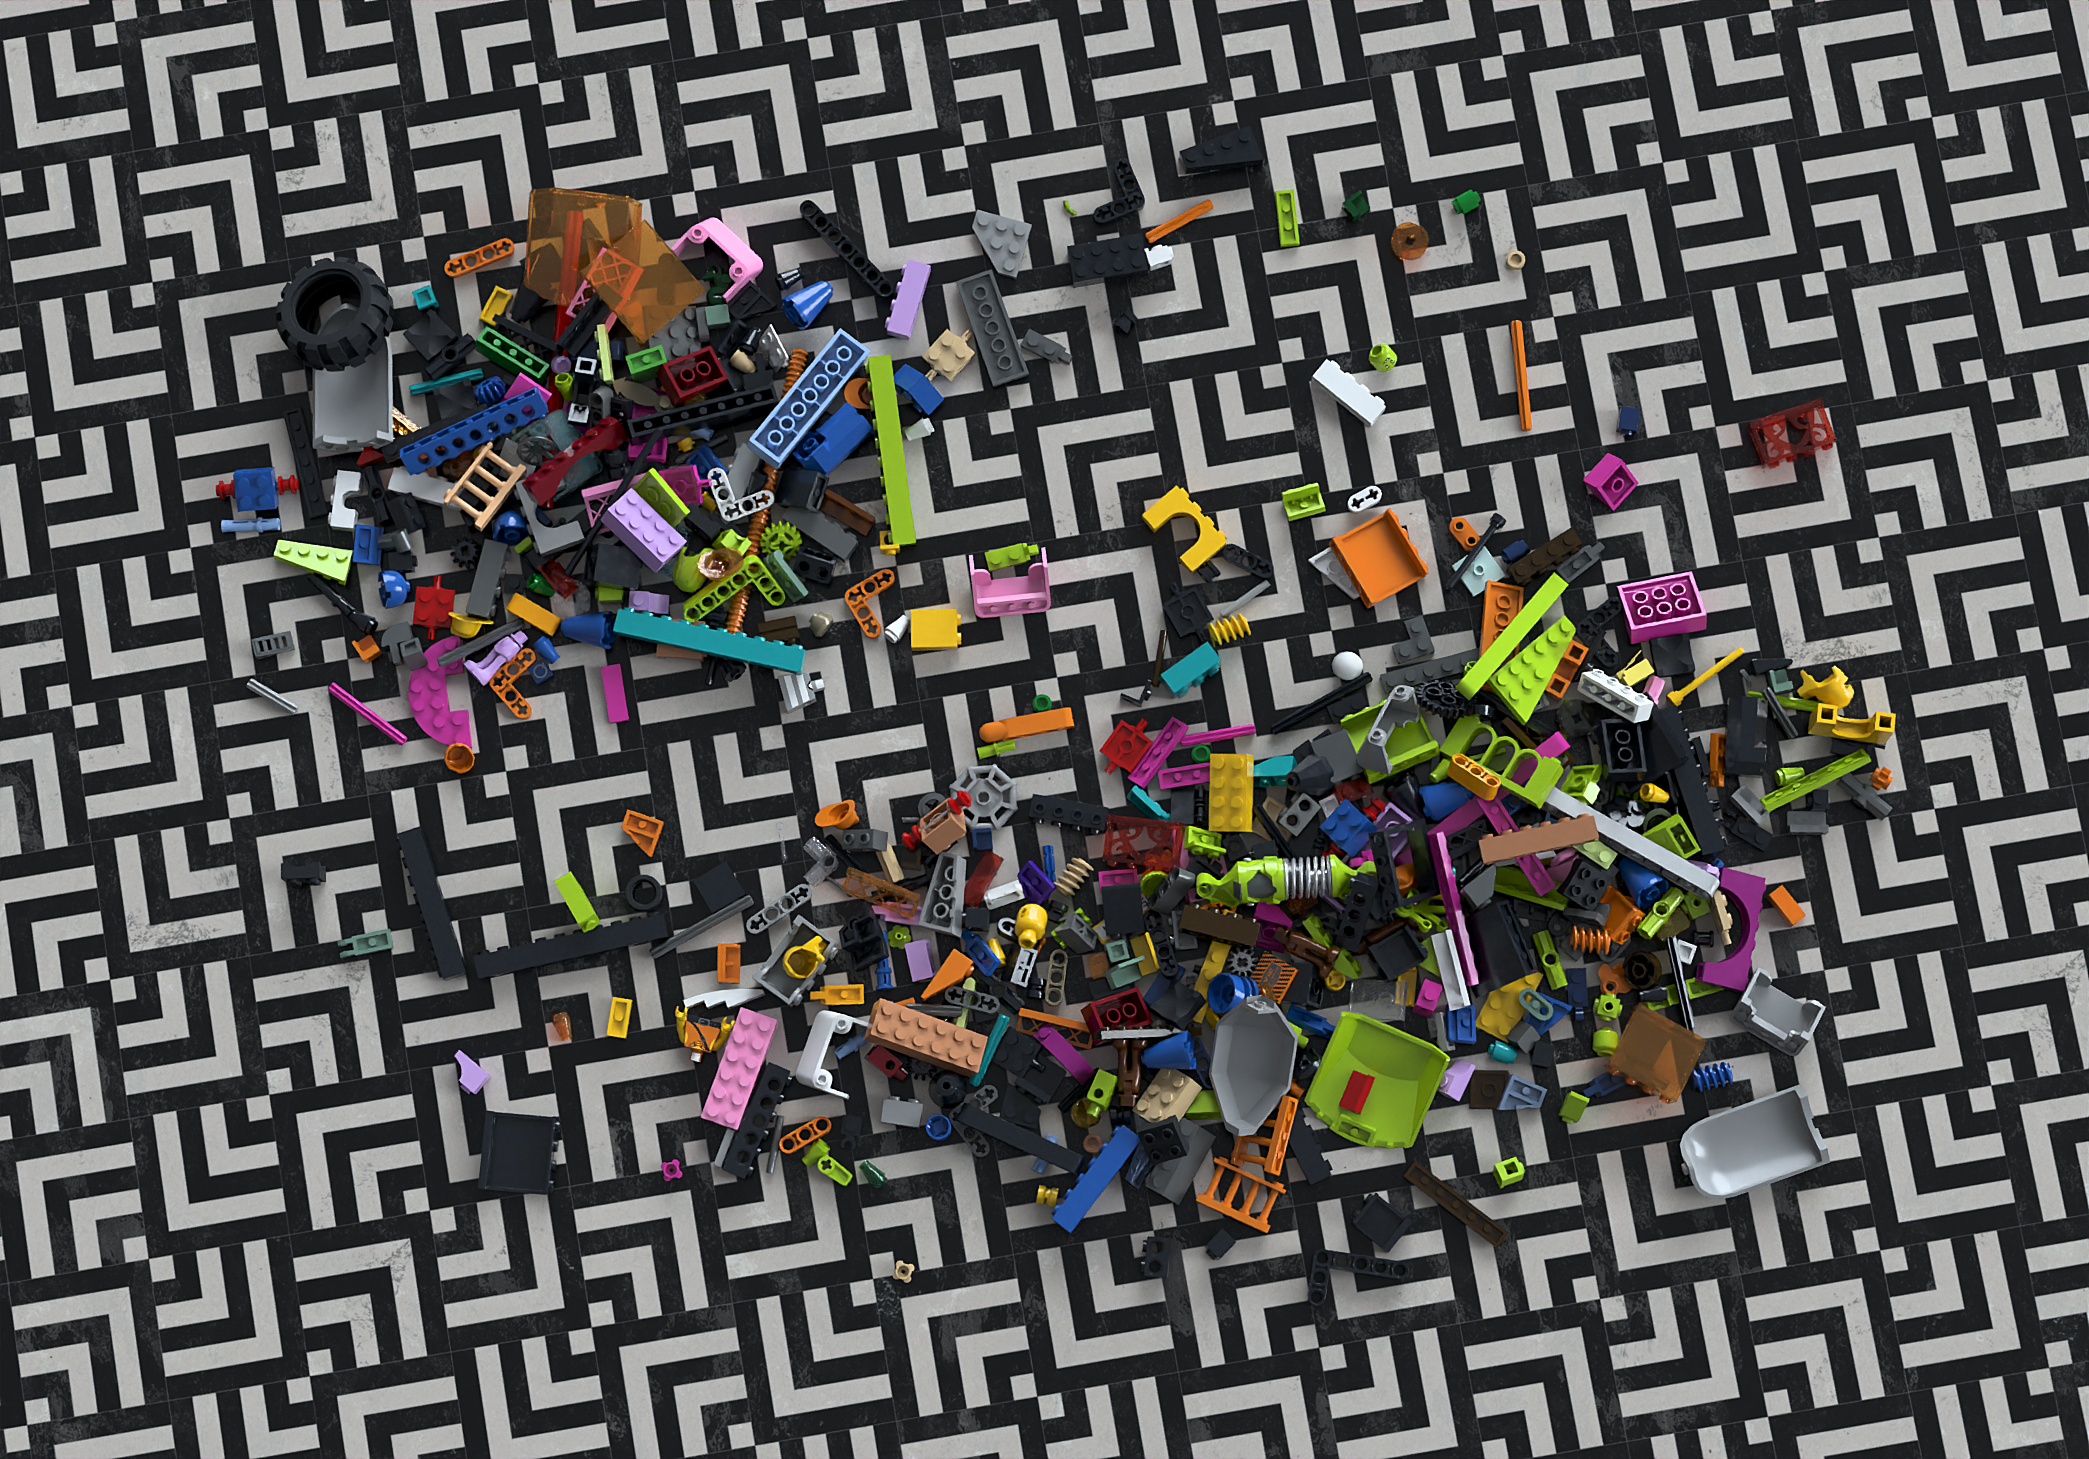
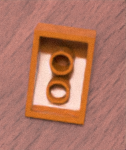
[921,949,975,1002]

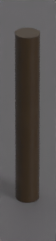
[1152,630,1168,688]

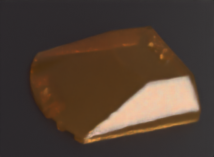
[524,187,642,310]

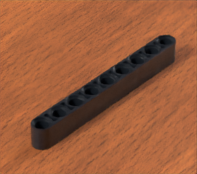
[524,461,668,573]

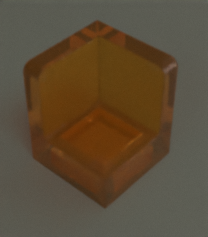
[1087,952,1110,979]

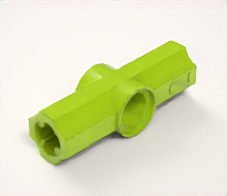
[1637,887,1685,940]
[1532,930,1568,990]

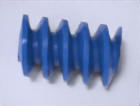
[1690,1062,1733,1092]

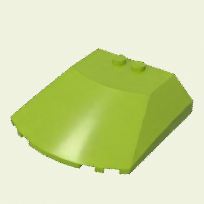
[1304,1011,1450,1149]

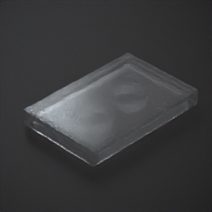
[1349,979,1408,1021]

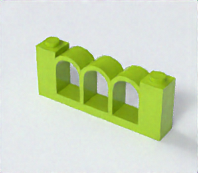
[1439,714,1564,809]

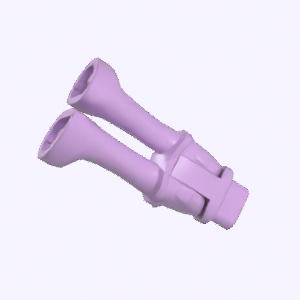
[463,630,528,686]

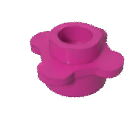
[661,1159,682,1181]

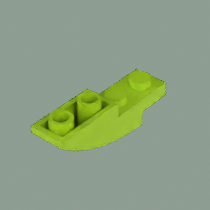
[1302,913,1363,979]

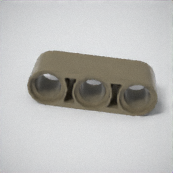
[1045,950,1068,1007]

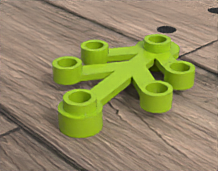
[1394,888,1463,933]

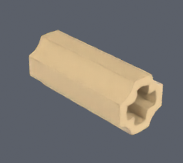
[876,843,905,885]

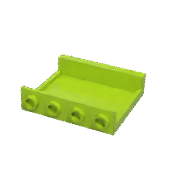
[1340,699,1440,784]

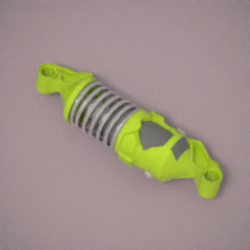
[1196,854,1377,908]

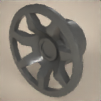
[517,432,559,466]

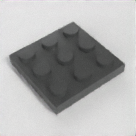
[641,306,701,362]

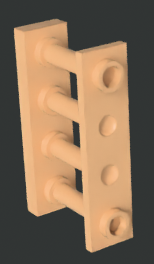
[443,441,527,532]

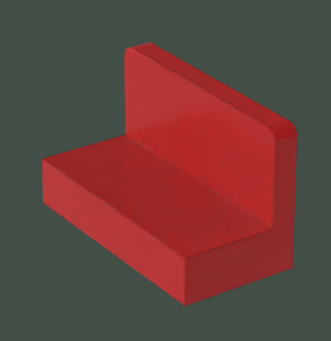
[1339,1070,1375,1115]

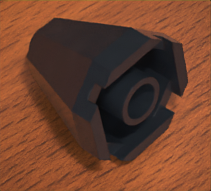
[1286,754,1334,796]

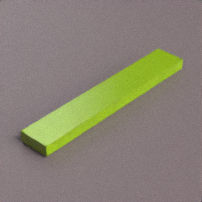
[1759,749,1871,813]

